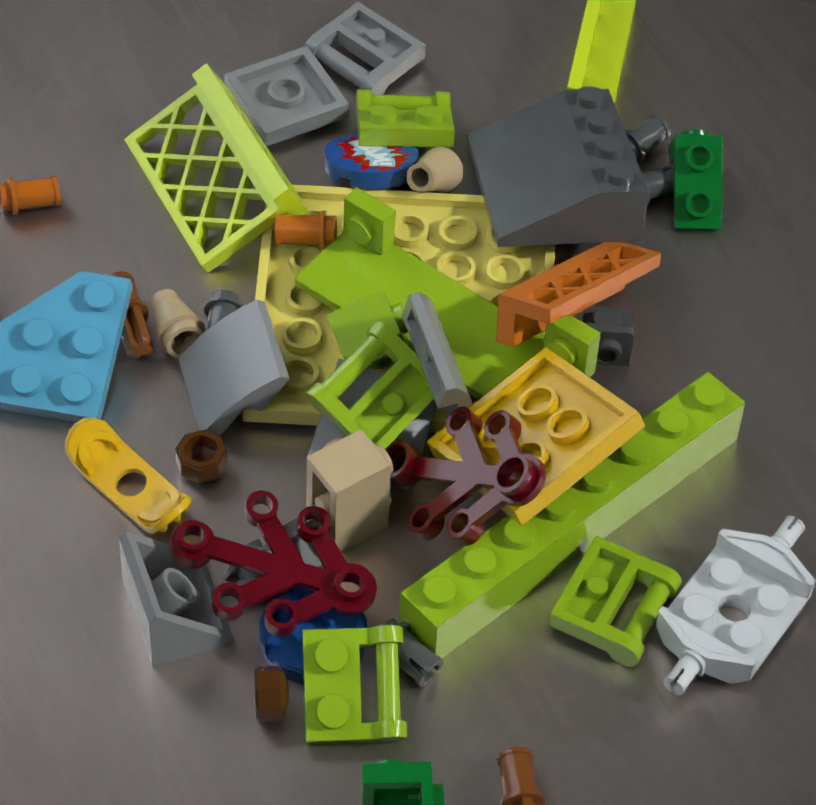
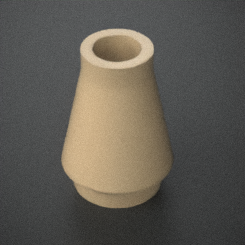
[406,147,463,193]
[150,289,206,359]

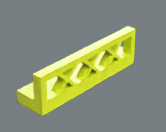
[567,0,636,104]

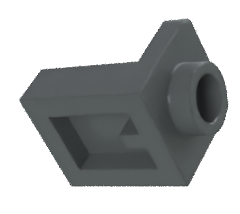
[582,305,634,366]

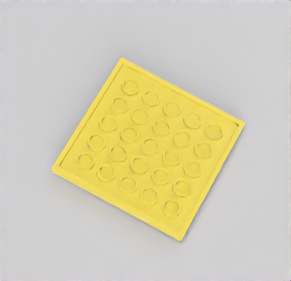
[243,185,555,433]

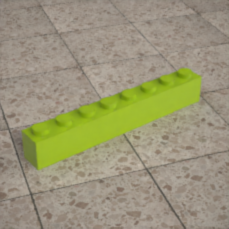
[399,372,745,658]

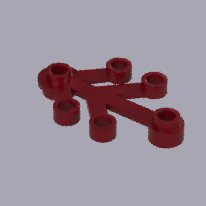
[385,406,546,546]
[170,490,377,637]

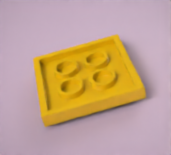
[426,347,645,526]

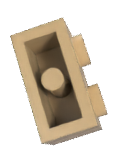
[306,429,393,553]

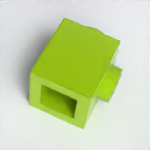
[326,289,410,370]

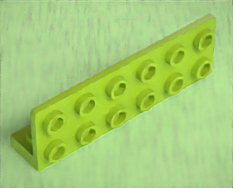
[295,187,601,400]

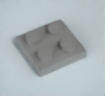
[224,46,349,146]

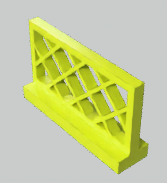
[124,63,309,273]

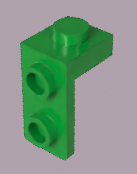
[668,129,723,231]
[361,759,445,805]

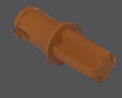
[110,271,154,359]
[497,746,546,805]

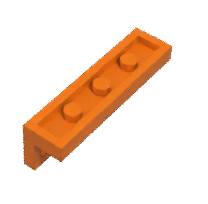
[496,242,661,347]

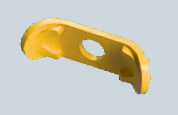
[65,417,192,534]

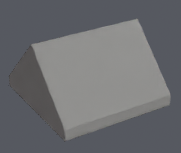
[118,530,234,667]

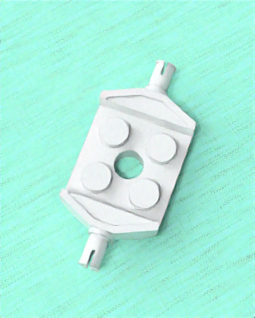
[656,516,816,695]

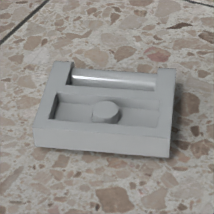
[304,1,426,95]

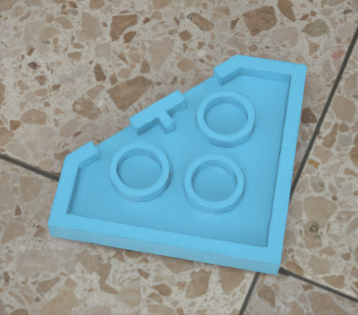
[0,271,133,422]

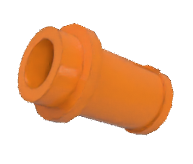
[0,176,61,216]
[275,211,337,250]

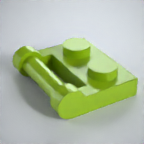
[356,89,455,148]
[305,321,434,449]
[548,536,682,667]
[302,625,407,745]

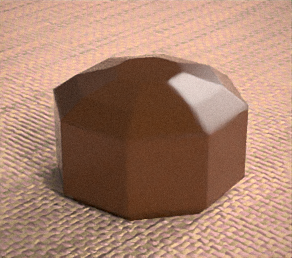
[175,430,228,484]
[254,666,289,722]

